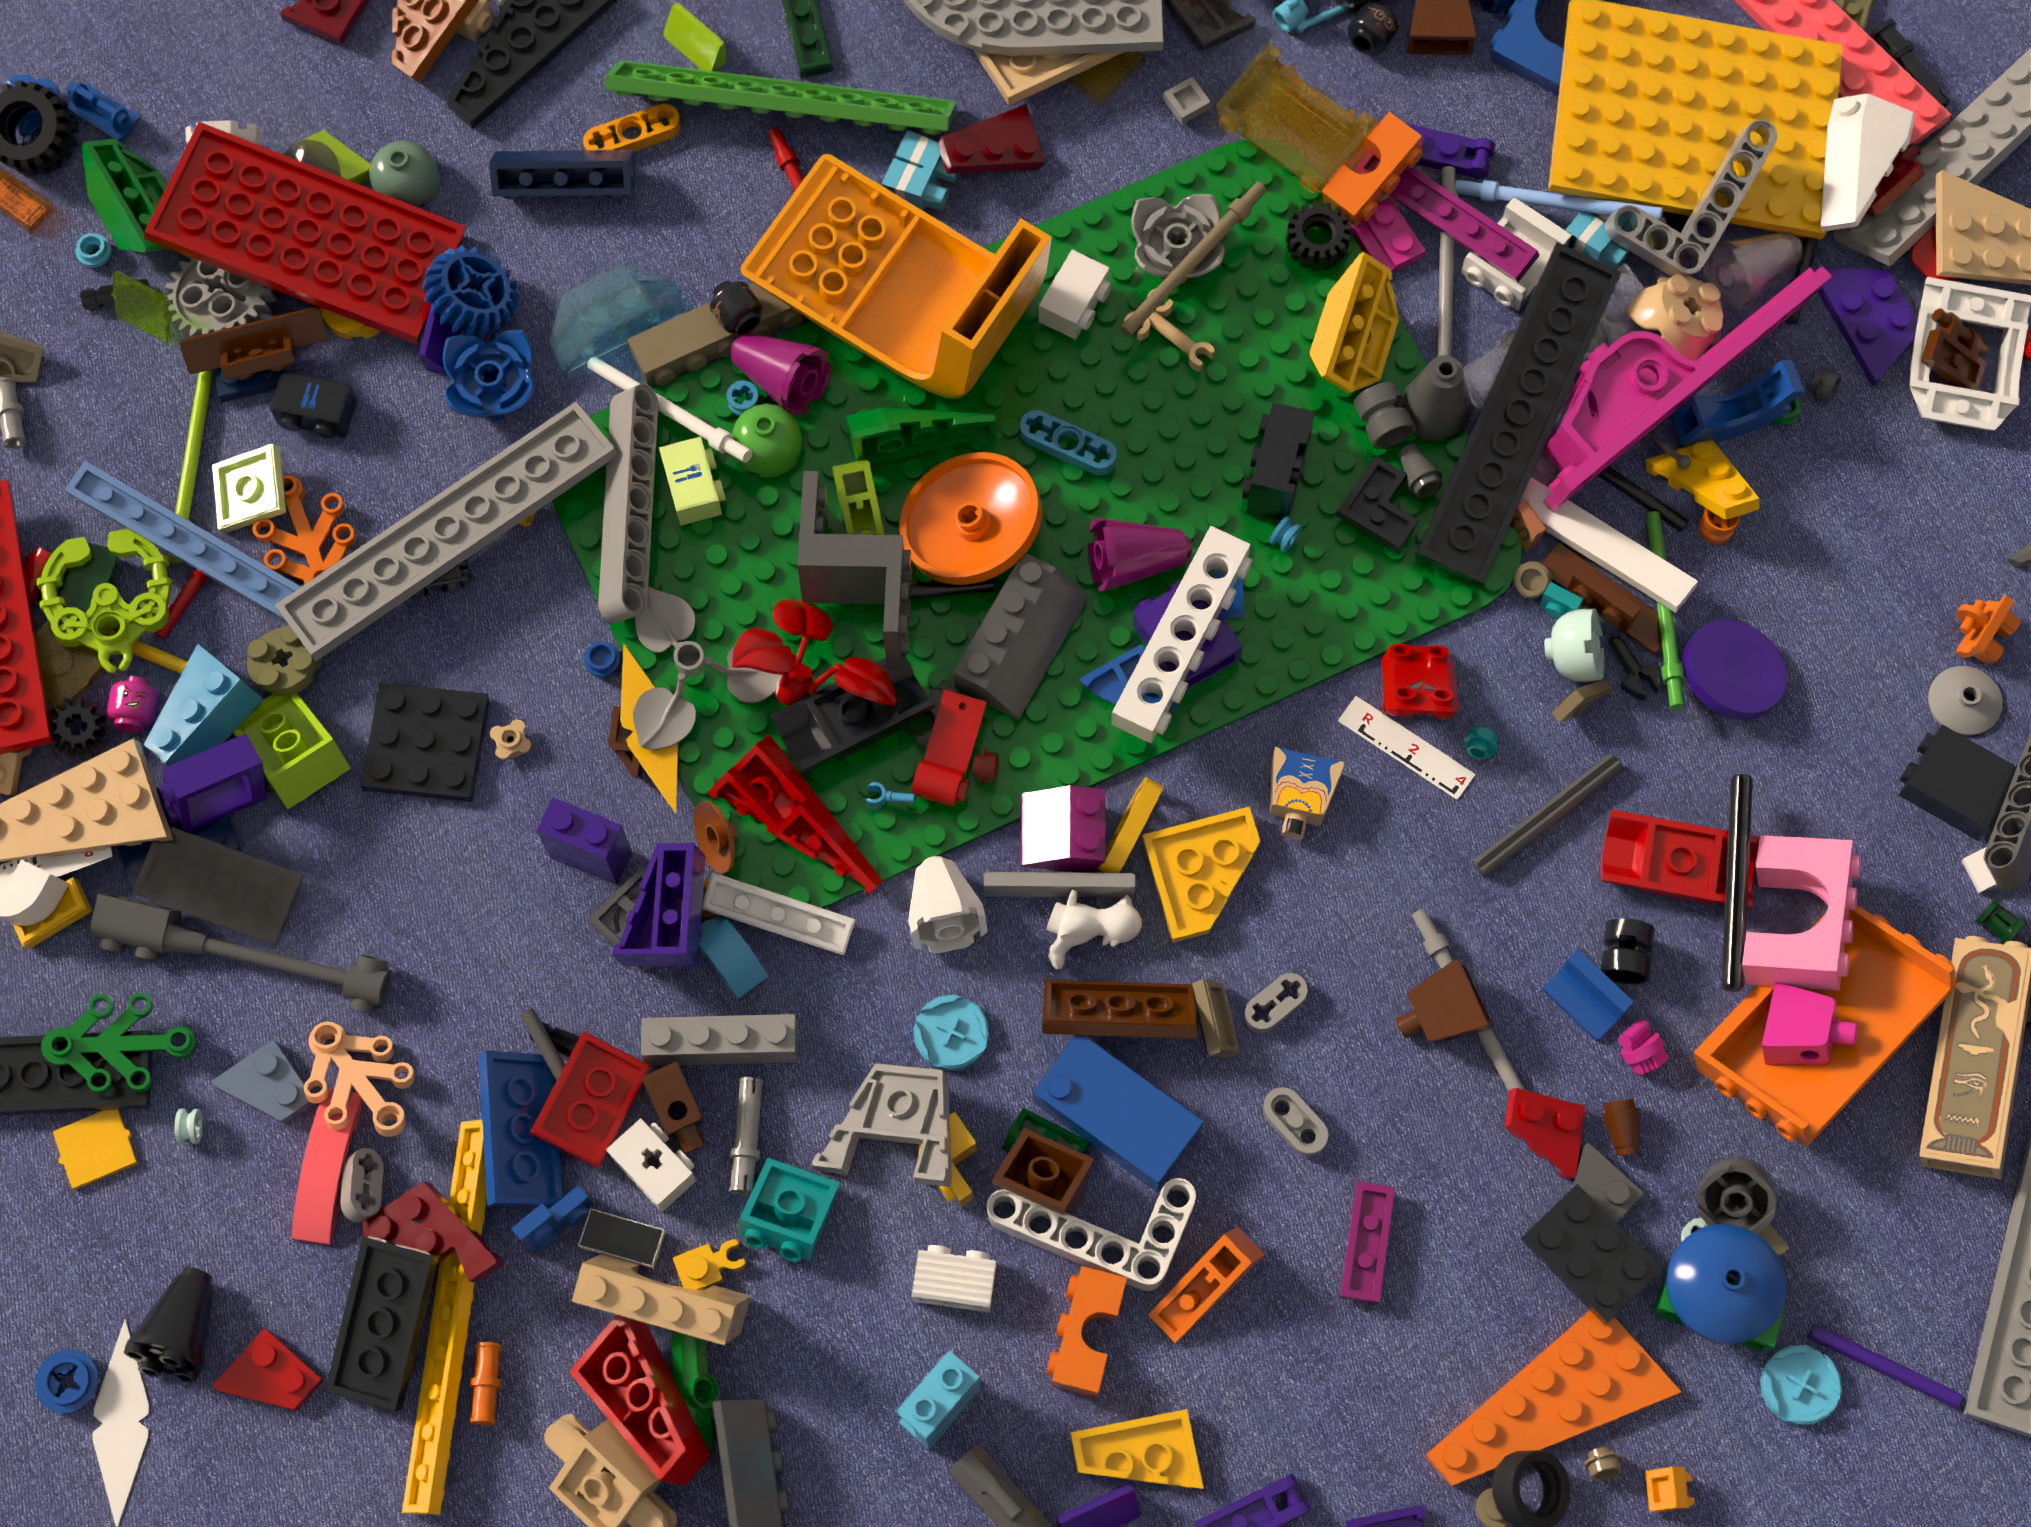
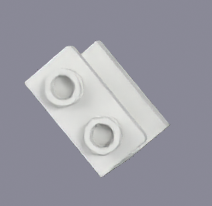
[1461,197,1571,311]

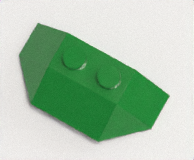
[82,139,168,253]

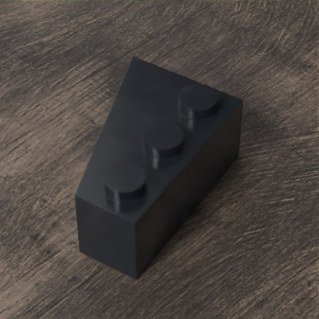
[1242,402,1315,521]

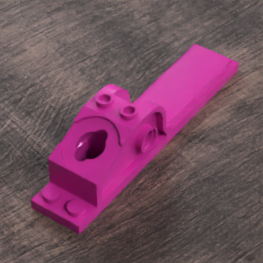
[1543,266,1832,512]

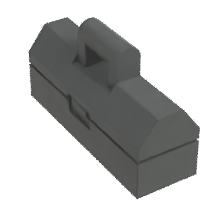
[949,1443,1053,1527]

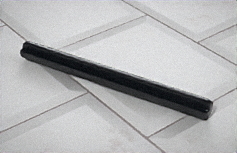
[1721,774,1753,992]

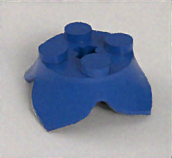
[443,330,535,421]

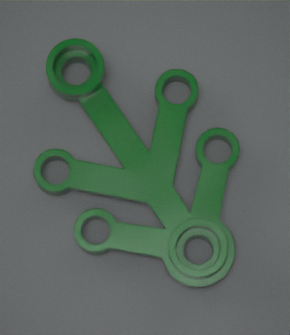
[41,993,197,1094]

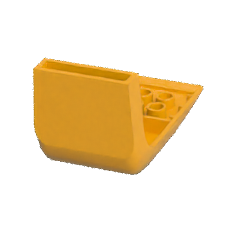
[741,154,1052,400]

